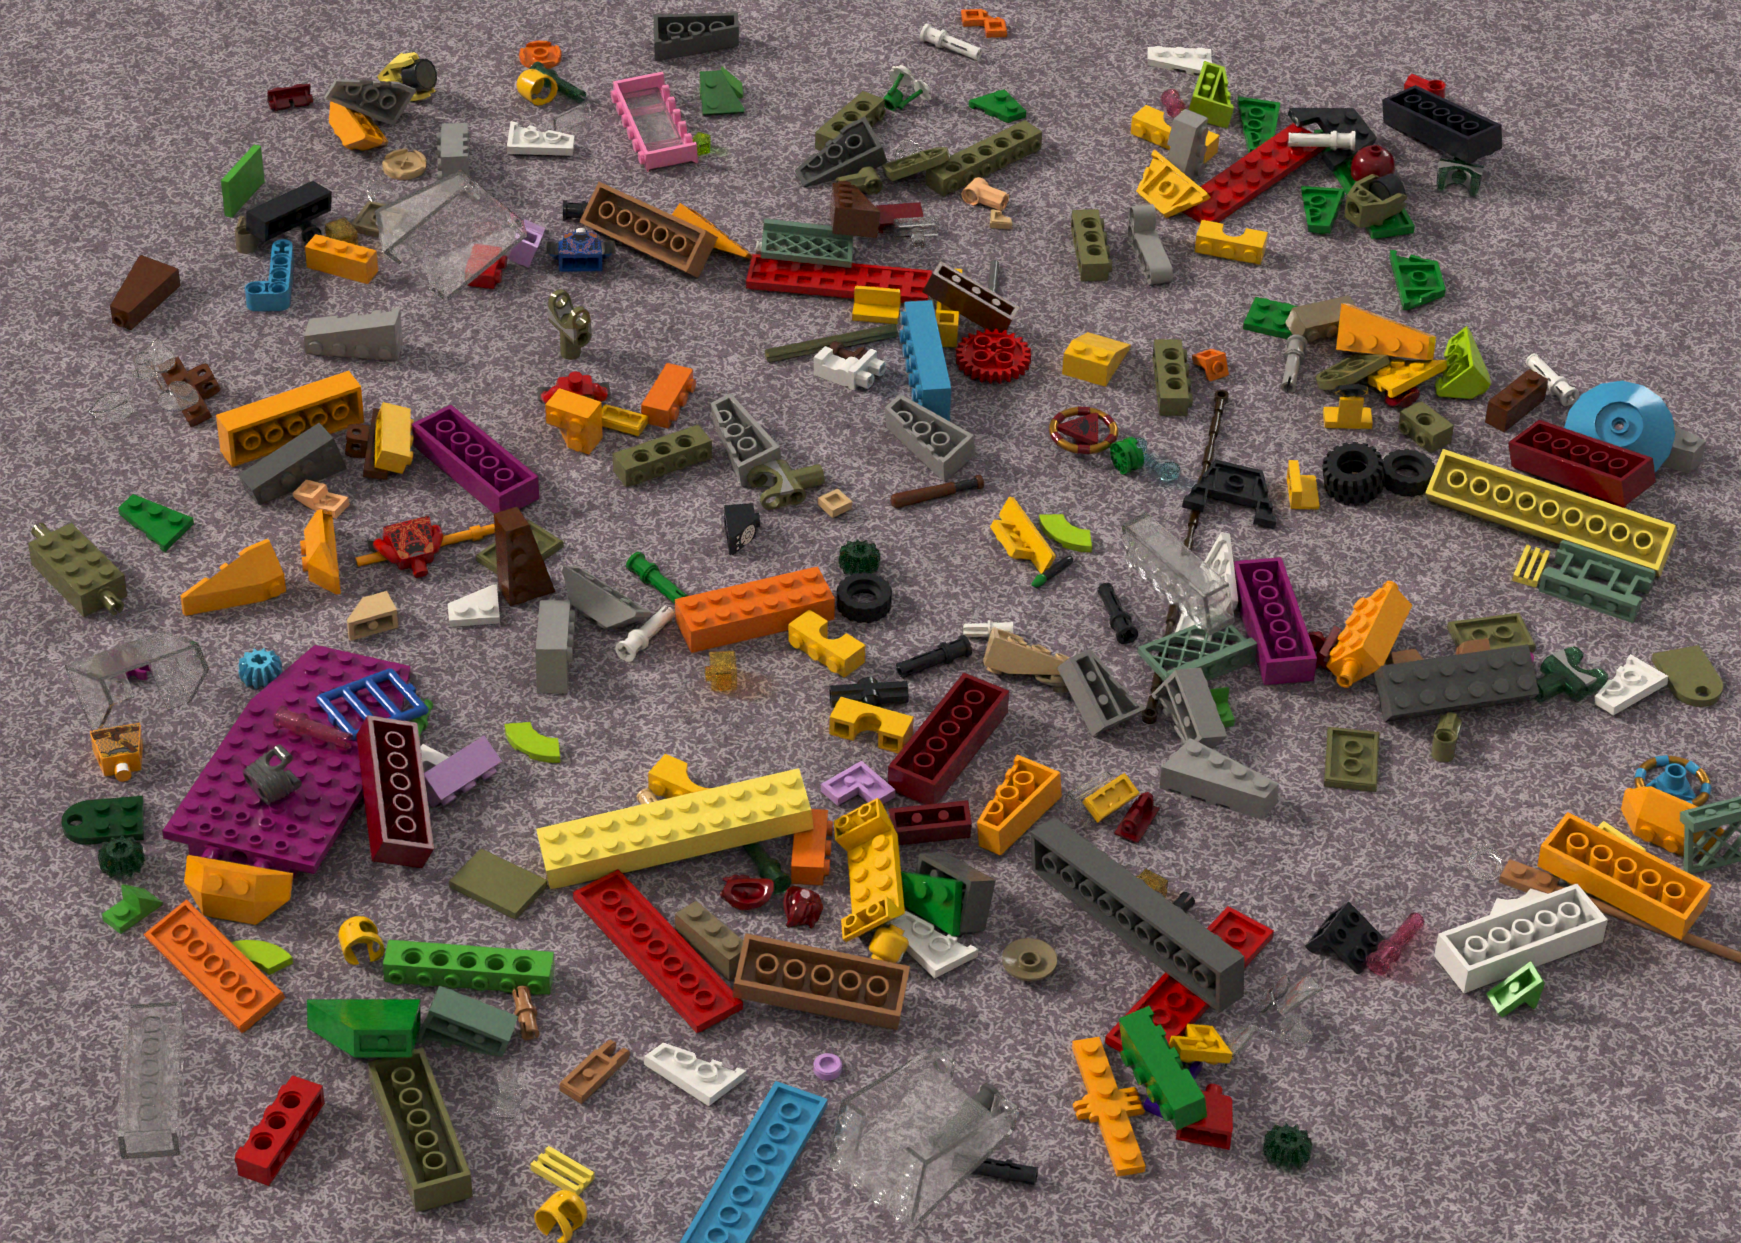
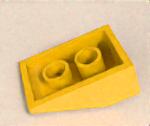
[1062,332,1131,387]

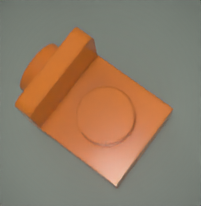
[1192,349,1229,381]

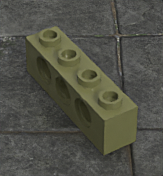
[815,91,886,151]
[1071,209,1112,281]
[1152,339,1193,416]
[612,424,712,487]

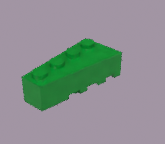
[1119,1006,1207,1130]

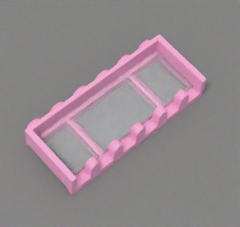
[610,72,698,172]

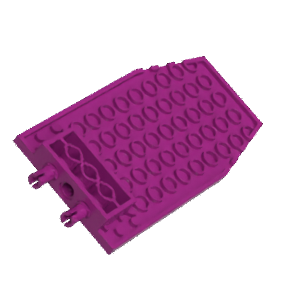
[162,645,411,879]

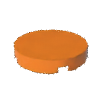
[519,40,562,70]

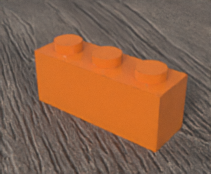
[641,363,696,429]
[791,809,833,885]

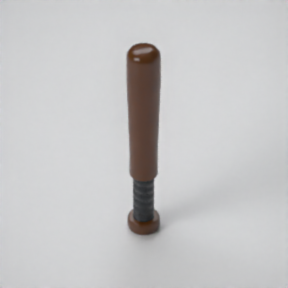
[890,474,984,508]

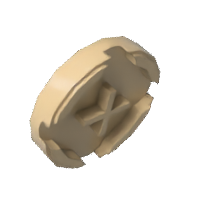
[382,149,427,180]

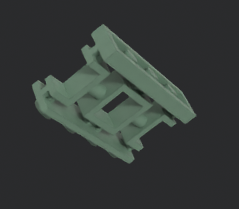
[1539,540,1656,623]

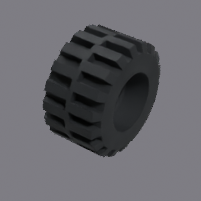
[1322,442,1385,506]

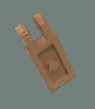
[559,1040,630,1104]

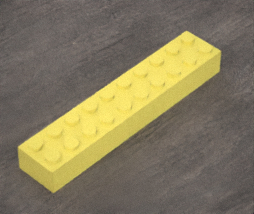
[1426,449,1677,577]
[536,768,814,889]

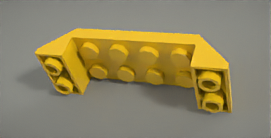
[834,798,905,942]

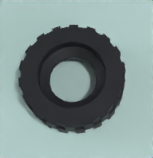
[1383,449,1435,497]
[837,572,892,623]

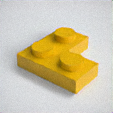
[1169,1024,1233,1065]

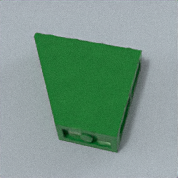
[307,999,421,1057]

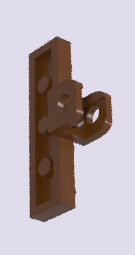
[157,356,221,427]
[345,408,388,480]

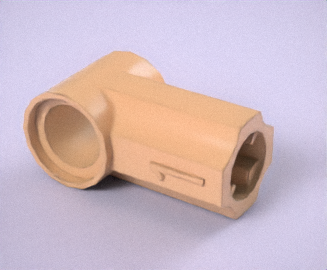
[961,177,1009,211]

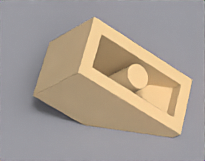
[347,591,398,641]

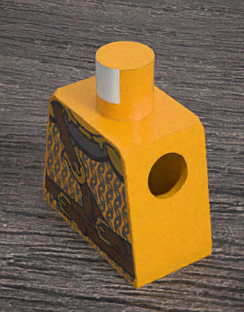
[90,723,143,782]

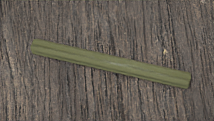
[765,324,898,363]

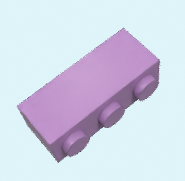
[424,736,502,807]

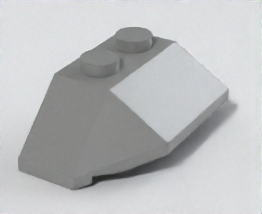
[562,566,651,630]

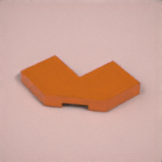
[961,9,1007,38]

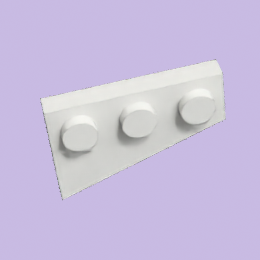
[507,121,575,156]
[1200,532,1238,619]

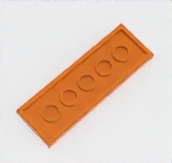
[143,899,286,1033]

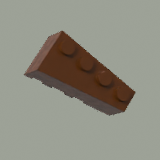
[830,181,880,238]
[494,507,556,606]

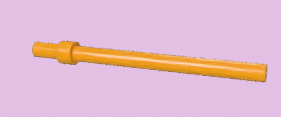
[355,524,495,567]

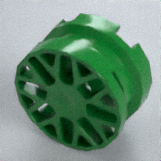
[1110,437,1144,474]

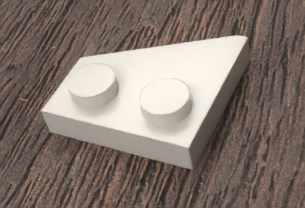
[448,584,500,627]

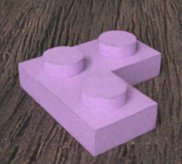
[821,761,895,806]

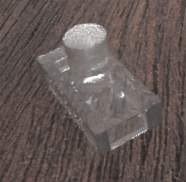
[892,216,939,248]

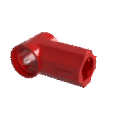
[1404,74,1446,98]

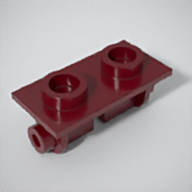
[267,84,313,111]
[1114,792,1160,843]

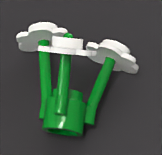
[883,65,931,111]

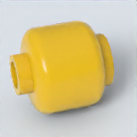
[868,924,909,964]

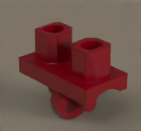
[1308,625,1341,672]

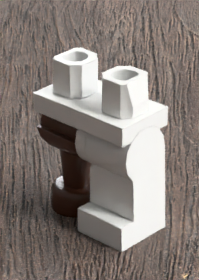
[814,341,885,390]

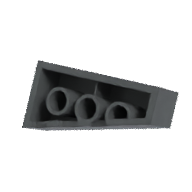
[653,12,739,61]
[238,423,347,505]

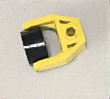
[377,52,437,101]

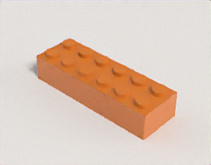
[675,566,835,653]

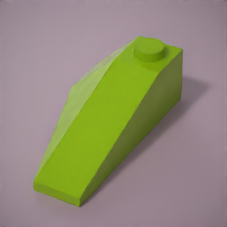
[1435,326,1491,399]

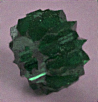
[838,539,880,575]
[98,834,145,880]
[1263,1122,1313,1172]

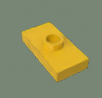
[602,404,649,436]
[1082,772,1140,823]

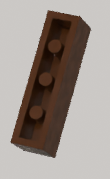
[922,261,1020,333]

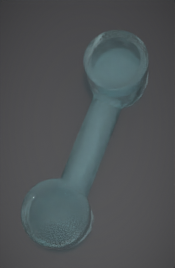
[1135,437,1180,482]

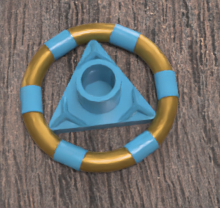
[1634,755,1712,807]

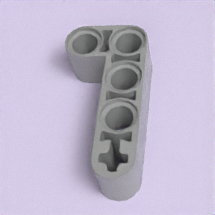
[1128,204,1173,285]

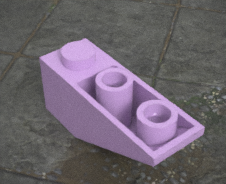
[508,219,545,268]

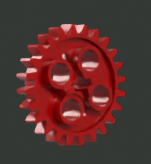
[955,328,1031,384]

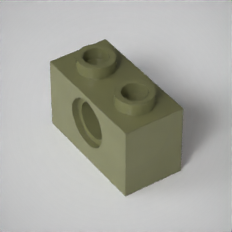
[1398,401,1454,453]

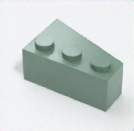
[416,986,518,1057]

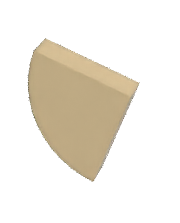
[990,209,1012,229]

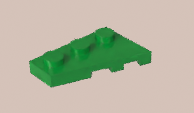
[1301,186,1345,234]
[118,494,194,552]
[901,871,963,936]

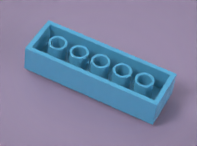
[899,300,951,421]

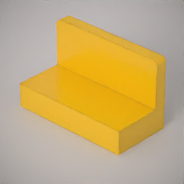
[852,286,901,324]
[1286,460,1320,509]

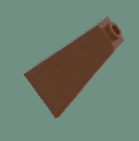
[110,255,181,330]

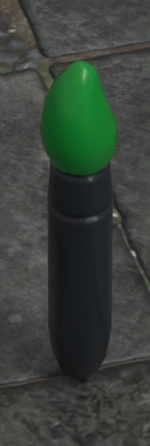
[1031,556,1073,587]

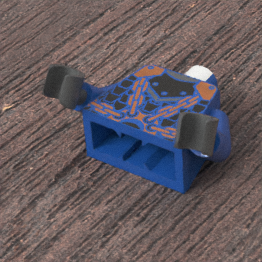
[544,228,616,272]

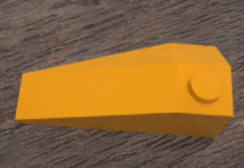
[672,203,752,260]
[180,539,286,616]

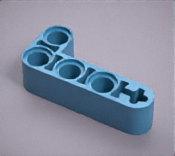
[245,239,294,311]

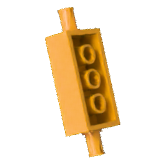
[1326,581,1413,688]

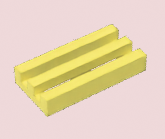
[1512,545,1550,587]
[530,1146,595,1195]

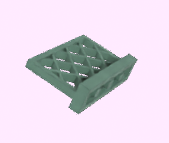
[761,218,853,268]
[1137,614,1257,681]
[1680,796,1741,874]

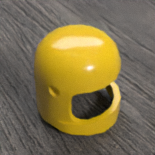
[516,69,558,106]
[338,916,385,965]
[534,1190,587,1243]

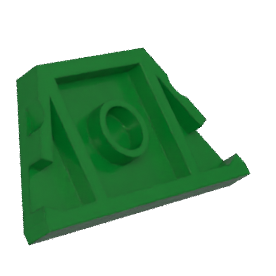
[1389,250,1446,310]

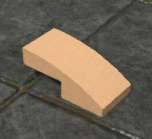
[293,480,350,519]

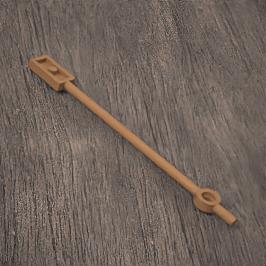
[1499,859,1741,964]

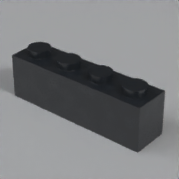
[246,181,332,242]

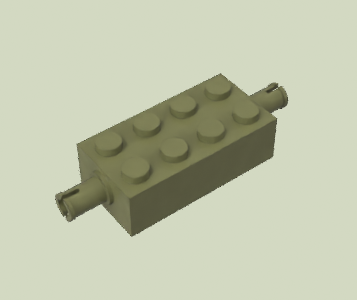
[28,522,127,617]

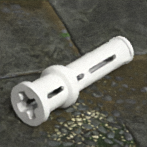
[920,23,982,61]
[1288,131,1355,151]
[1526,353,1580,406]
[615,605,675,662]

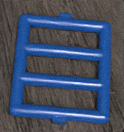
[316,668,429,742]

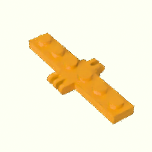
[1072,1037,1145,1177]

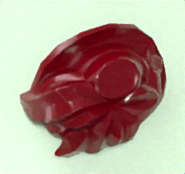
[1385,386,1420,408]
[720,874,774,910]
[783,886,824,929]

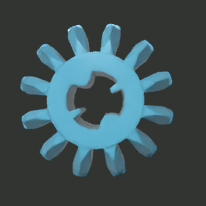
[238,647,282,690]

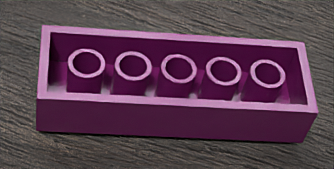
[412,405,539,514]
[1233,557,1317,685]

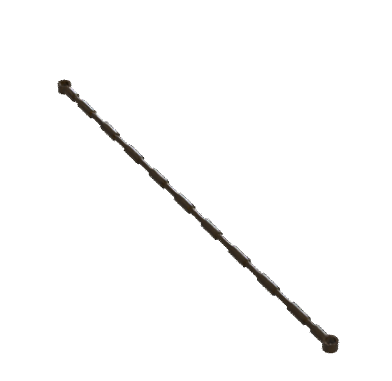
[1142,390,1229,724]

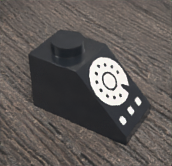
[724,503,760,555]

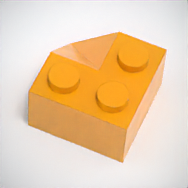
[545,388,603,454]

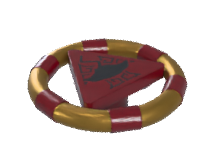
[1049,406,1118,455]

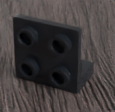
[1305,901,1386,974]

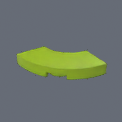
[1039,514,1092,553]
[504,722,560,763]
[231,940,293,975]

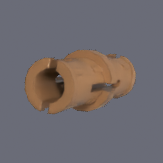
[512,986,540,1040]

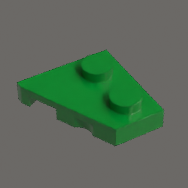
[699,70,744,115]
[969,89,1026,123]

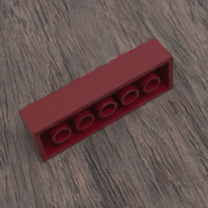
[1508,420,1656,506]
[888,673,1009,805]
[356,715,434,868]

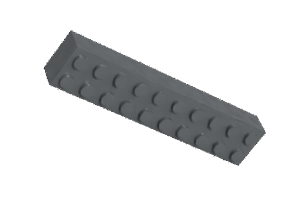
[1031,817,1244,1013]

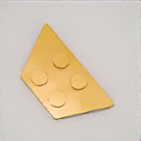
[1136,150,1211,218]
[1368,359,1447,398]

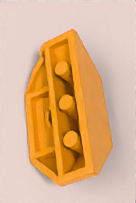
[329,101,389,151]
[300,509,341,595]
[1621,786,1724,857]
[184,855,293,925]

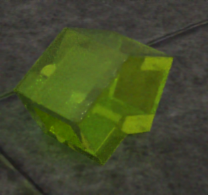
[692,132,711,156]

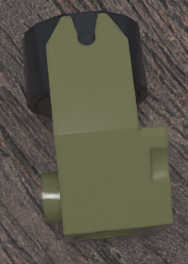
[1344,173,1407,228]

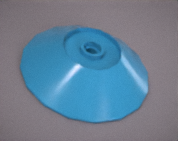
[1564,381,1675,472]

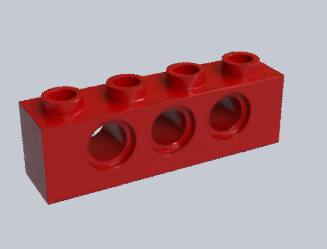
[235,1075,325,1186]

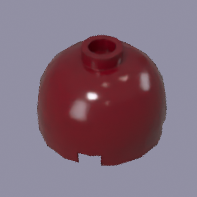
[1351,145,1395,181]

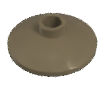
[1035,674,1068,693]
[1002,938,1057,981]

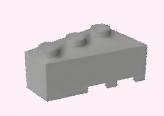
[1165,109,1209,180]
[1057,649,1146,736]
[1151,668,1227,748]

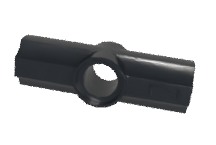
[829,677,909,707]

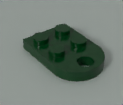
[61,796,144,845]

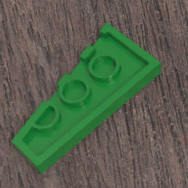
[1237,96,1280,153]

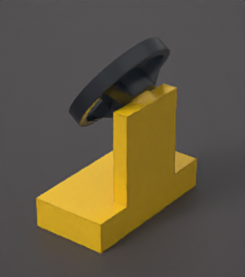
[1323,384,1373,429]

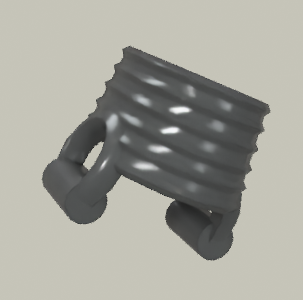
[243,744,302,805]

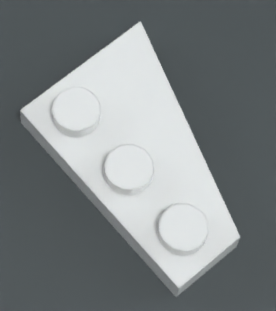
[1147,46,1212,75]
[1595,654,1668,715]
[884,911,979,979]
[644,1043,746,1106]

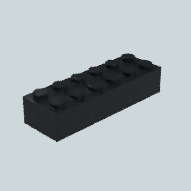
[1382,85,1502,163]

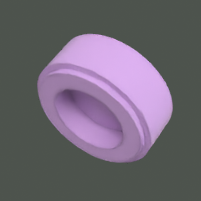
[814,1053,842,1081]

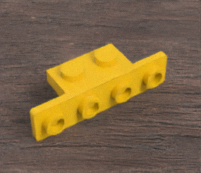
[990,497,1056,574]

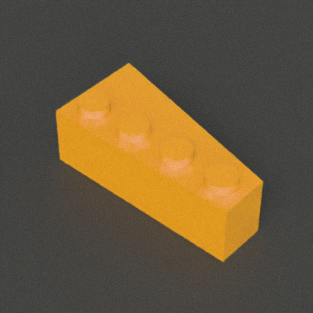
[1336,303,1436,360]
[977,754,1062,856]

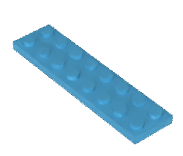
[680,1081,828,1243]

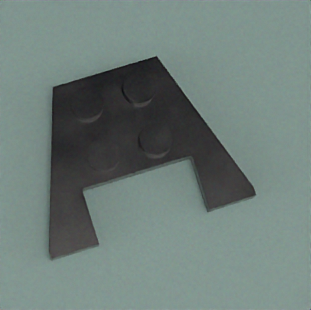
[1288,108,1377,172]
[1182,459,1277,529]

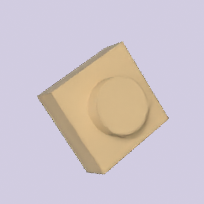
[818,489,852,518]

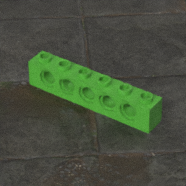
[383,940,555,995]

